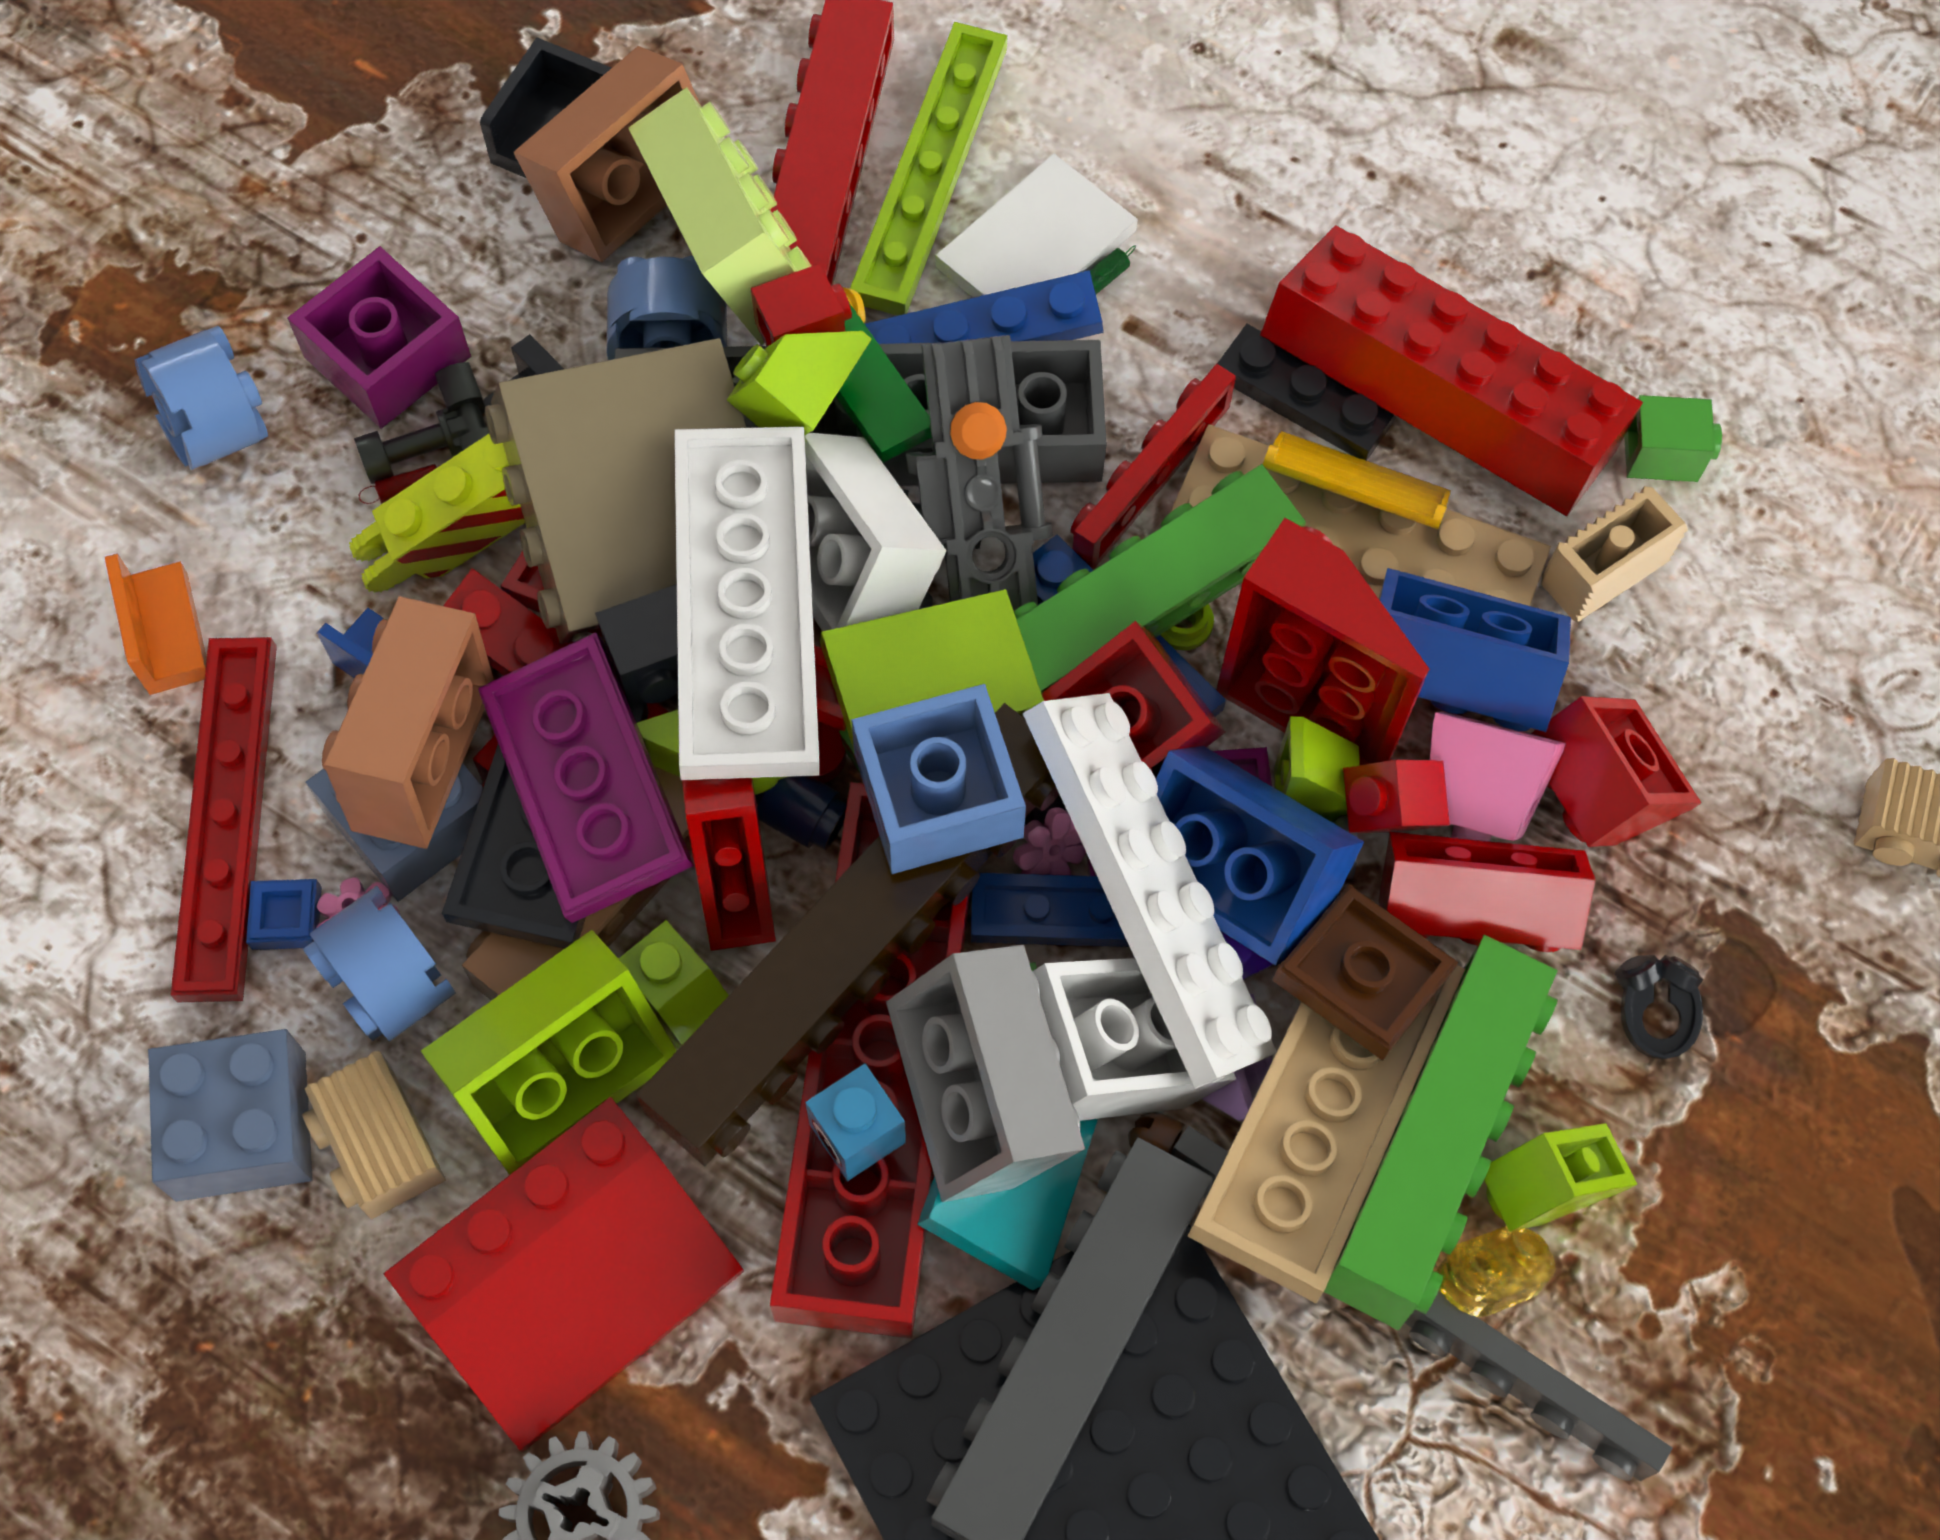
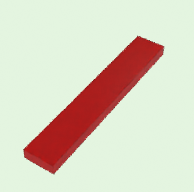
[171,637,277,1003]

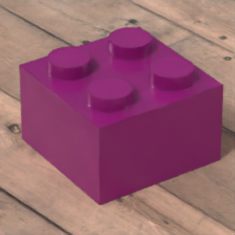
[287,246,471,429]

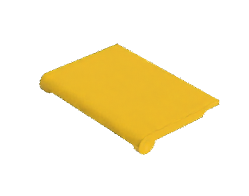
[1263,431,1451,529]

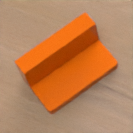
[105,553,207,695]

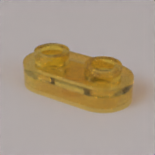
[1436,1226,1556,1317]

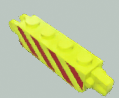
[349,434,525,593]

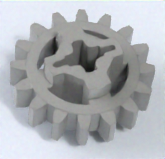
[499,1431,660,1540]

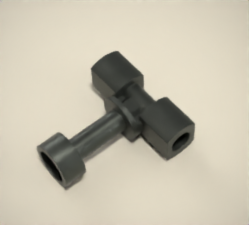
[354,362,489,484]

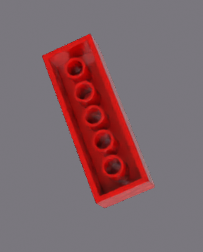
[1260,225,1643,517]

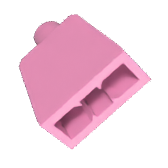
[1430,712,1566,841]

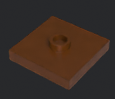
[1272,884,1459,1061]

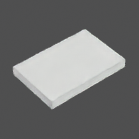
[935,154,1138,298]

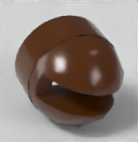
[1128,1112,1185,1154]

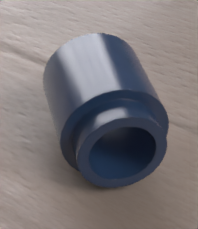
[755,776,847,851]

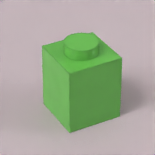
[1624,395,1722,482]

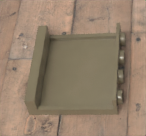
[485,338,746,644]

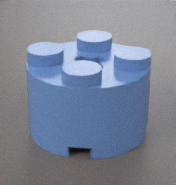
[607,255,727,360]
[135,326,268,470]
[303,886,456,1042]

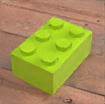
[421,930,677,1175]

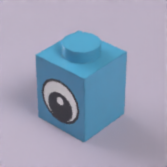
[805,1064,906,1181]

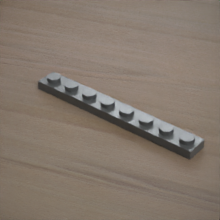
[1171,1126,1673,1481]

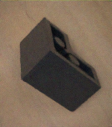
[480,37,611,178]

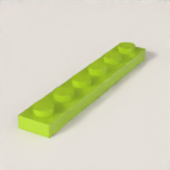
[850,22,1008,316]

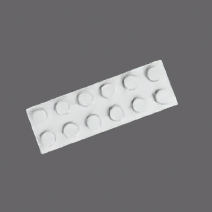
[675,427,819,780]
[1022,693,1277,1089]

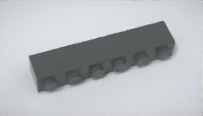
[926,1137,1212,1540]

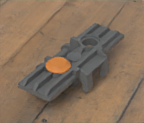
[906,335,1053,611]

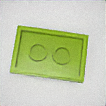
[819,589,1044,750]

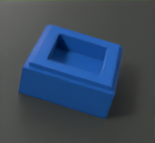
[246,879,322,950]

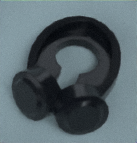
[1615,955,1704,1060]

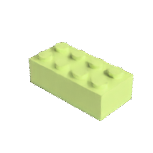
[628,87,811,345]

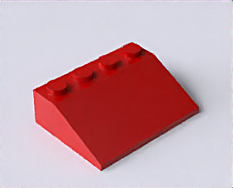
[1216,518,1429,765]
[383,1097,744,1452]

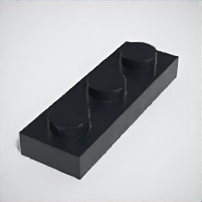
[1217,323,1396,461]

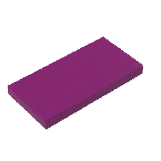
[478,632,694,923]

